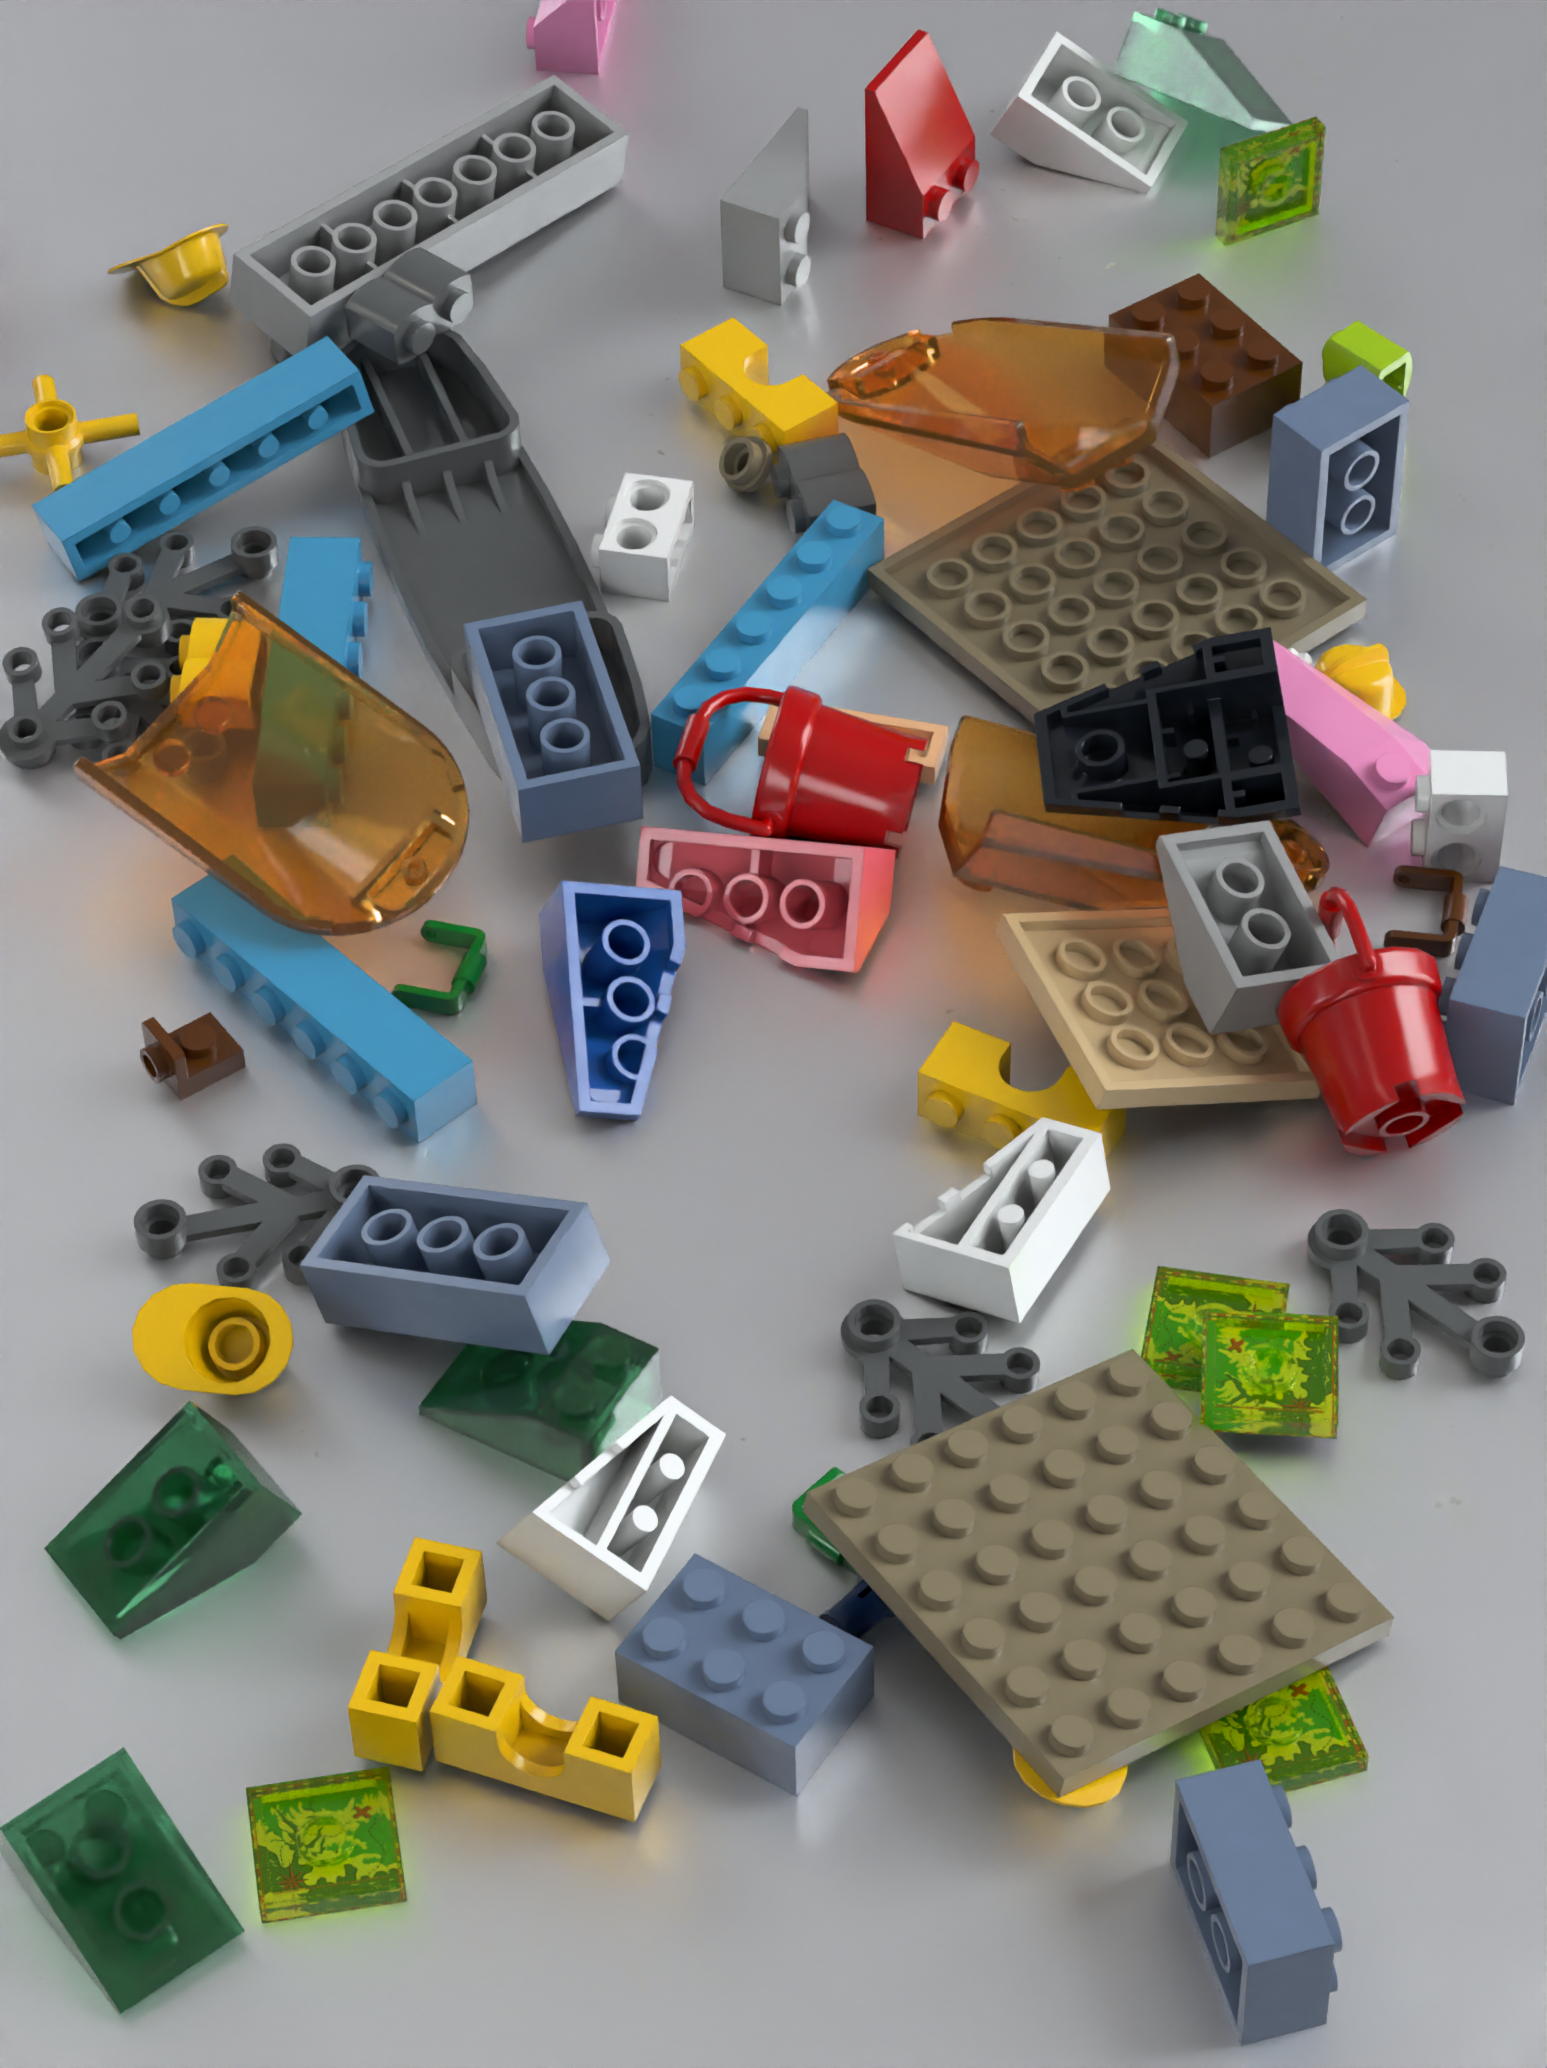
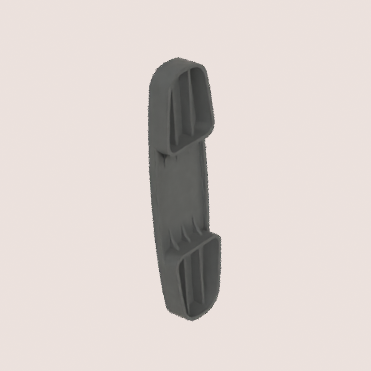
[341,330,653,787]

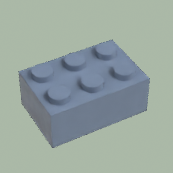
[1266,365,1410,572]
[1438,866,1547,1105]
[615,1553,874,1797]
[1170,1759,1342,2046]

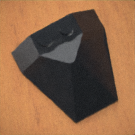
[1034,627,1301,825]

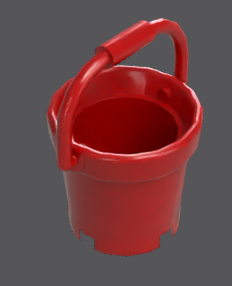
[673,685,928,859]
[1276,886,1466,1156]

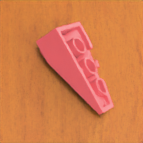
[635,826,896,973]

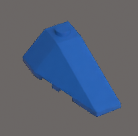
[539,880,686,1121]

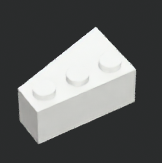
[892,1117,1111,1324]
[496,1395,726,1621]

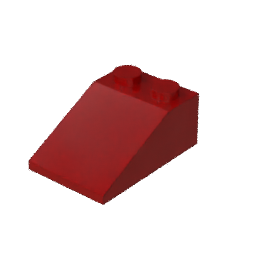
[865,29,979,240]

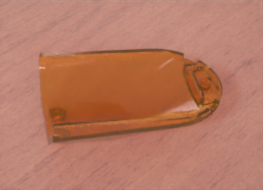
[826,317,1181,492]
[73,590,469,936]
[938,715,1330,911]

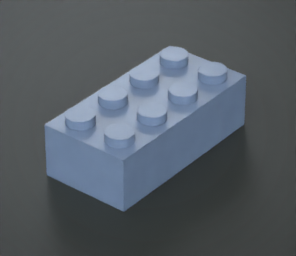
[464,600,643,843]
[299,1175,611,1355]

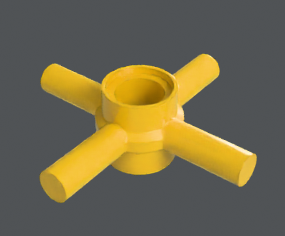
[0,375,140,493]

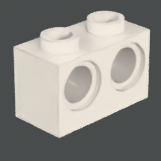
[591,472,695,601]
[1410,750,1508,883]

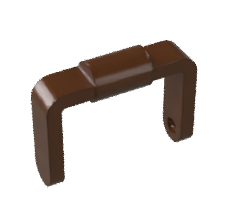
[1383,865,1469,957]

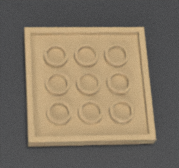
[994,909,1320,1110]

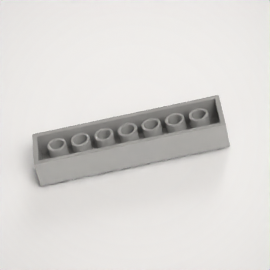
[229,75,630,355]

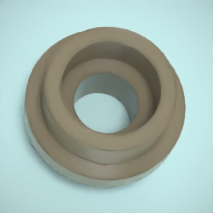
[719,436,773,494]

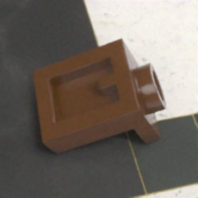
[140,1012,246,1101]

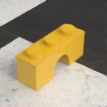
[679,317,839,464]
[918,1021,1126,1159]
[347,1537,487,1771]
[429,1655,661,1822]

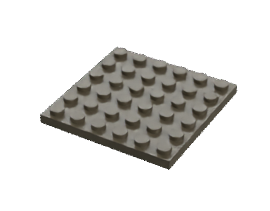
[867,419,1367,725]
[803,1349,1394,1798]

